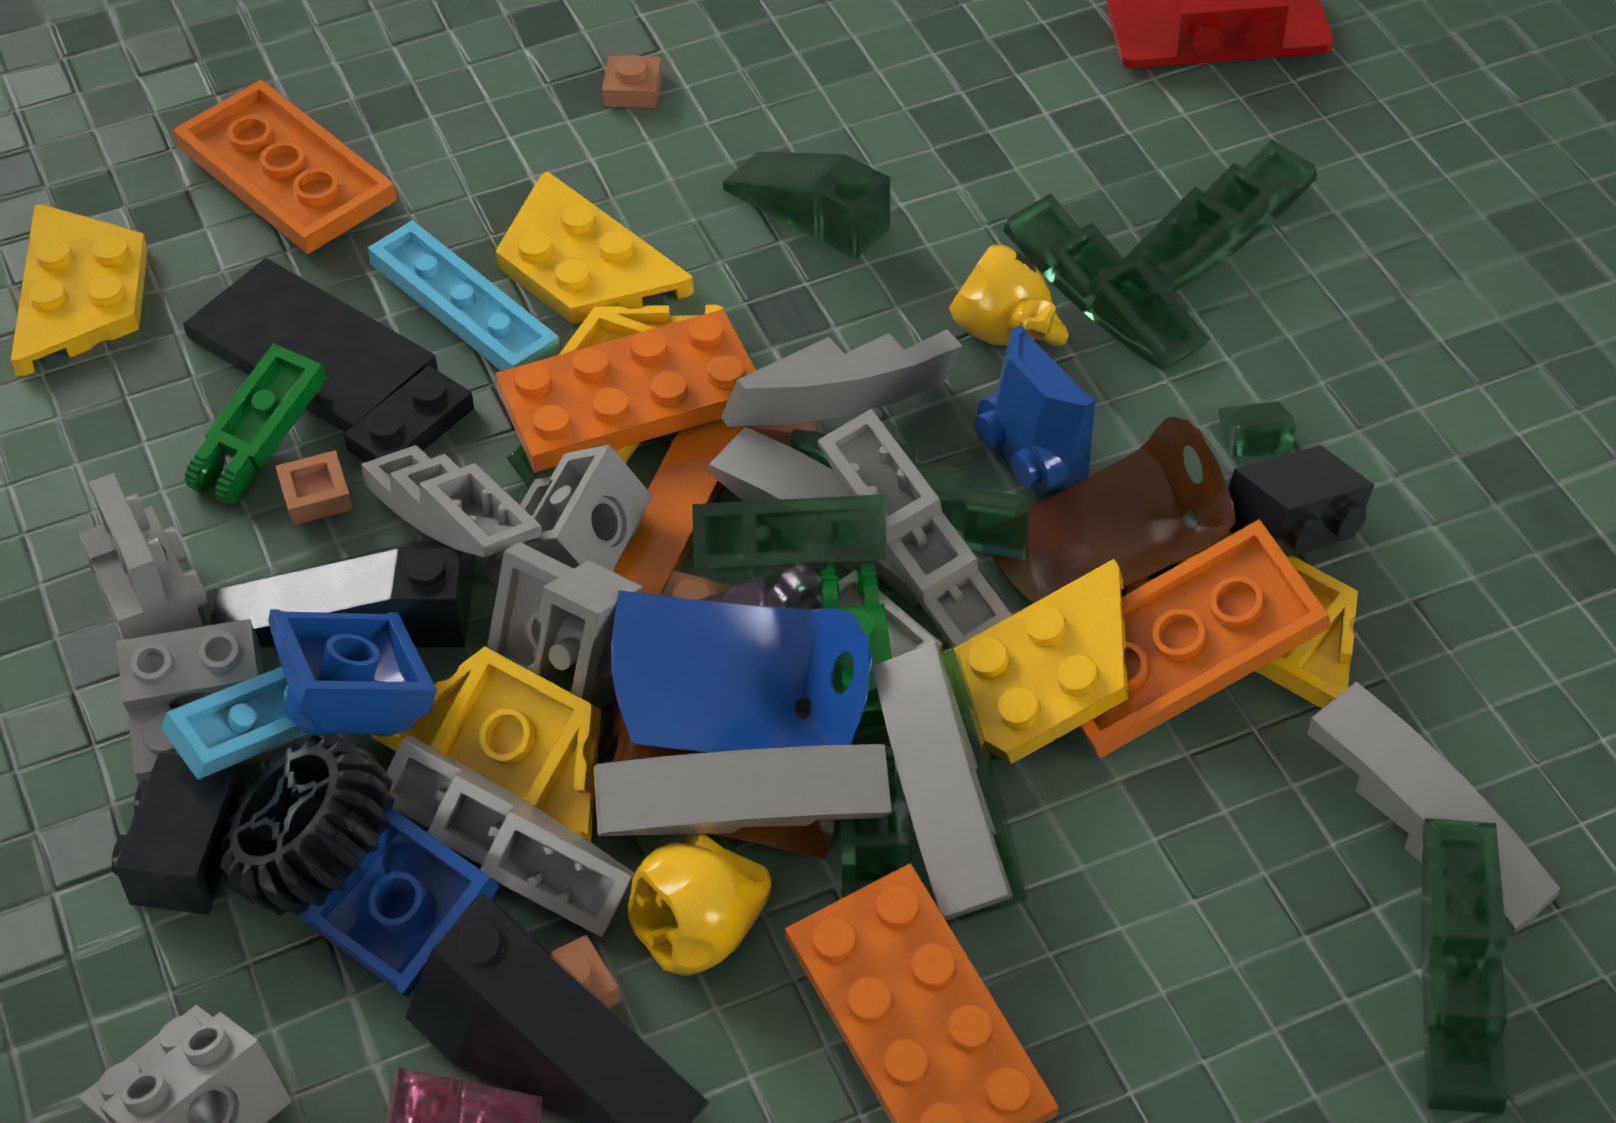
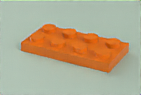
[172,79,397,255]
[495,309,756,473]
[1079,519,1331,759]
[785,863,1059,1123]

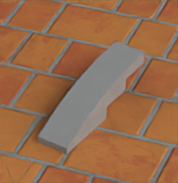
[721,329,962,427]
[818,408,1012,649]
[706,426,919,607]
[362,445,542,558]
[872,643,1013,920]
[1308,681,1561,936]
[386,735,635,938]
[593,744,892,836]

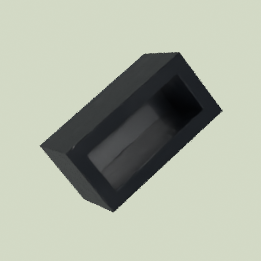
[1228,445,1374,557]
[112,753,247,915]

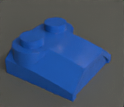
[974,326,1095,494]
[268,609,437,737]
[301,808,500,998]

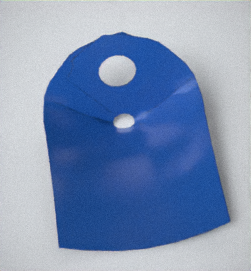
[611,590,872,753]

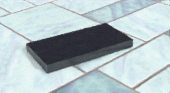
[183,258,438,432]

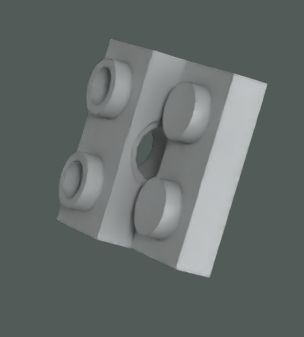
[482,444,653,587]
[79,473,208,640]
[487,542,643,710]
[116,619,274,783]
[78,1005,293,1123]

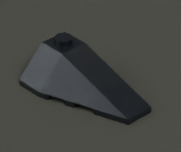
[210,541,476,647]
[405,893,709,1123]

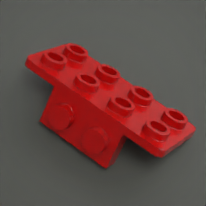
[1106,0,1333,69]

